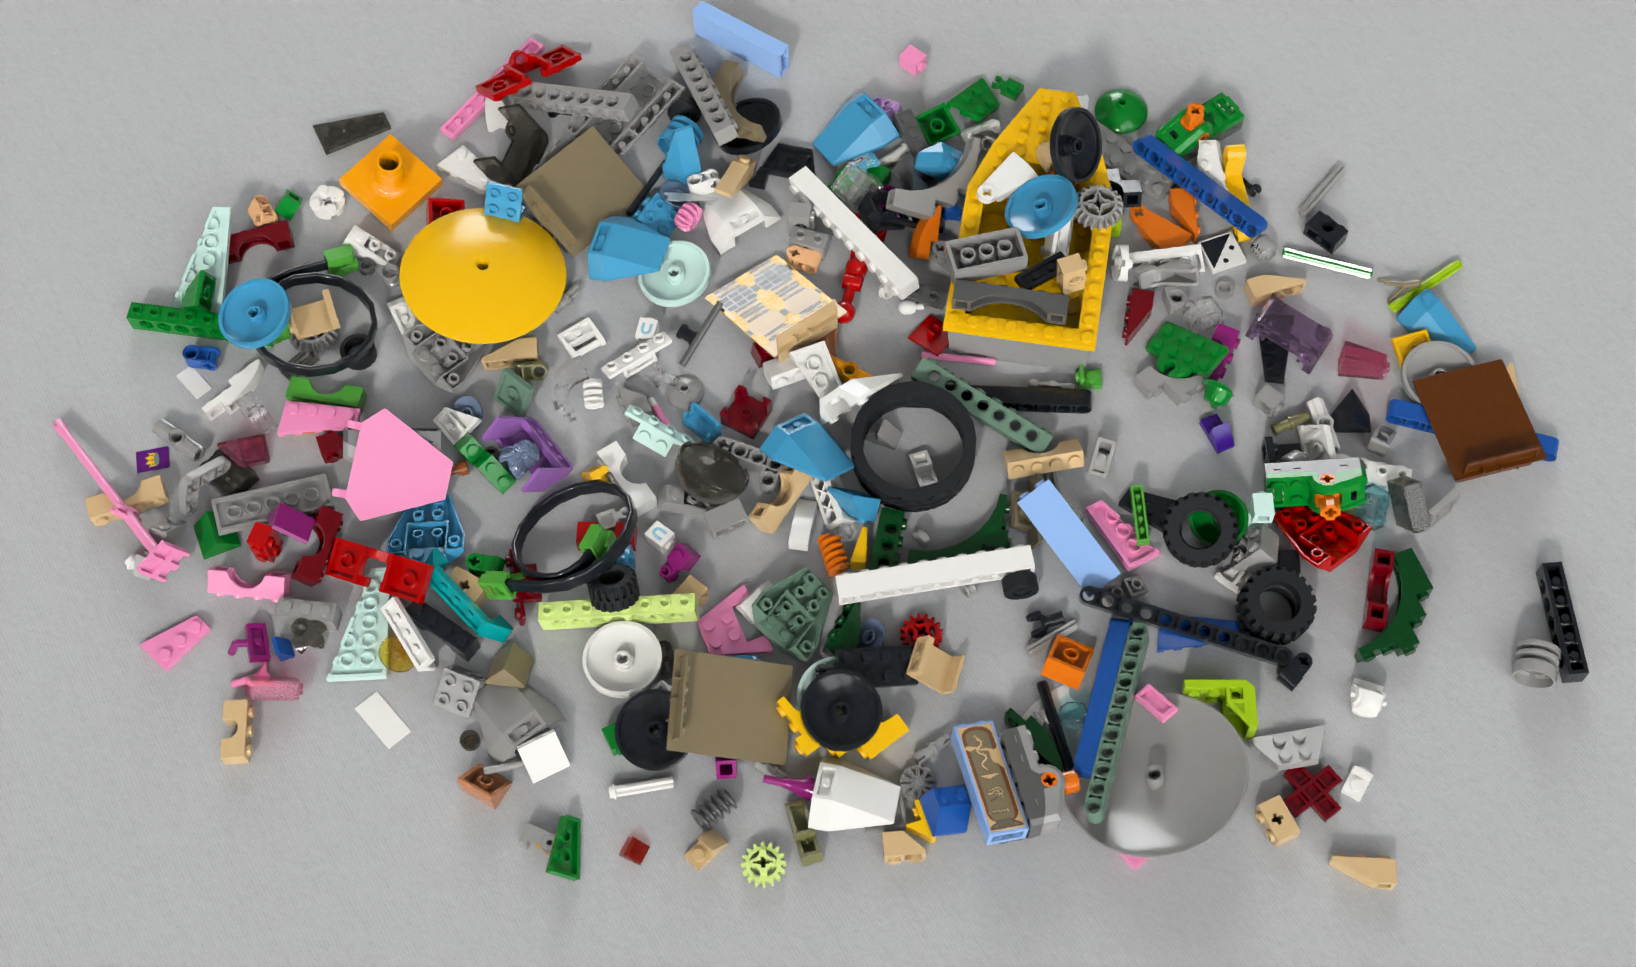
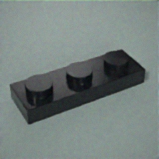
[1014,251,1065,290]

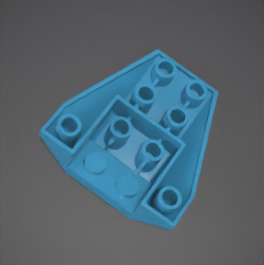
[812,93,900,166]
[587,215,671,281]
[760,413,854,482]
[386,494,466,566]

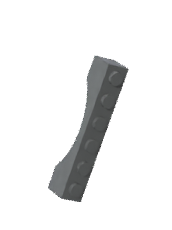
[951,279,1070,325]

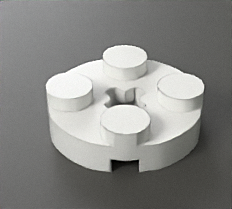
[309,185,347,220]
[1111,245,1133,282]

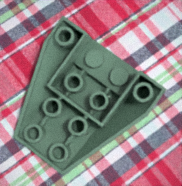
[752,566,833,661]

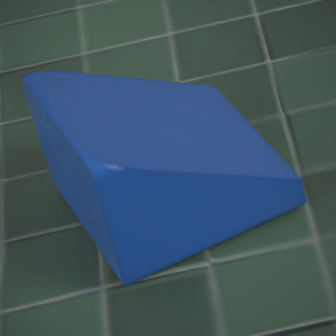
[272,636,295,662]

